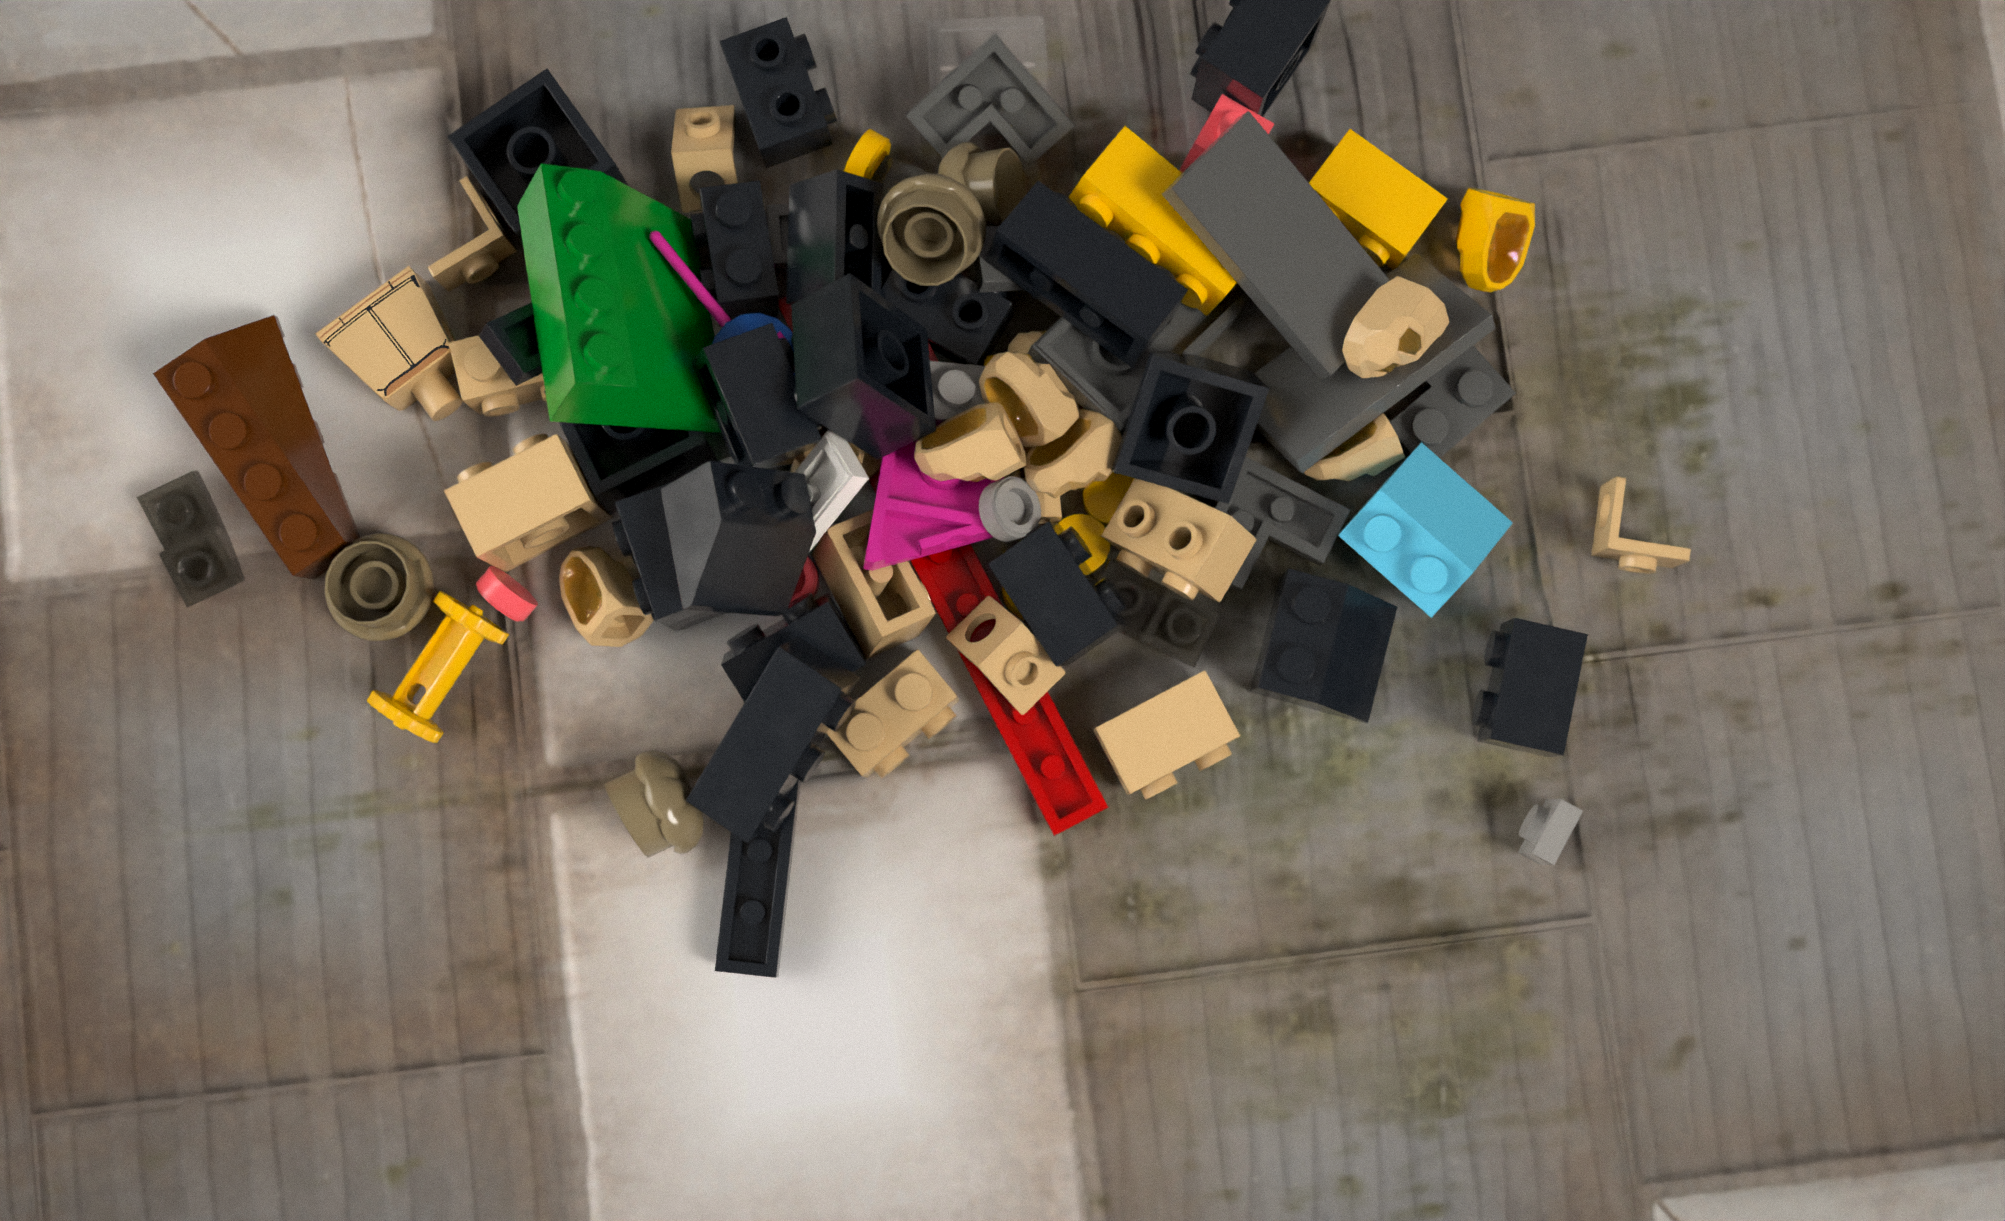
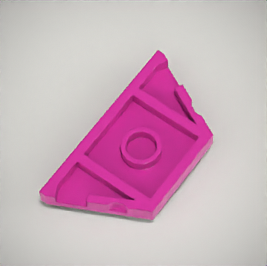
[863,440,1004,571]

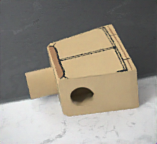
[315,266,463,421]

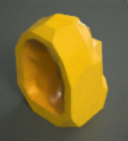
[1456,187,1535,292]

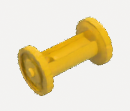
[366,591,509,743]

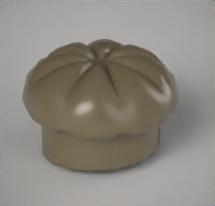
[938,142,1028,226]
[877,173,987,286]
[325,533,434,641]
[604,750,704,858]

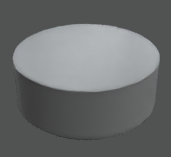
[979,477,1041,542]

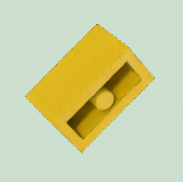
[1309,129,1448,270]

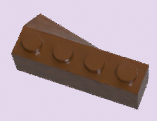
[153,315,360,580]

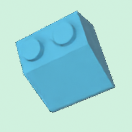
[1338,442,1513,618]

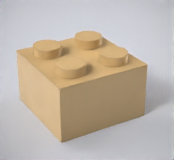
[444,433,613,572]

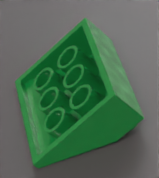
[517,163,721,433]

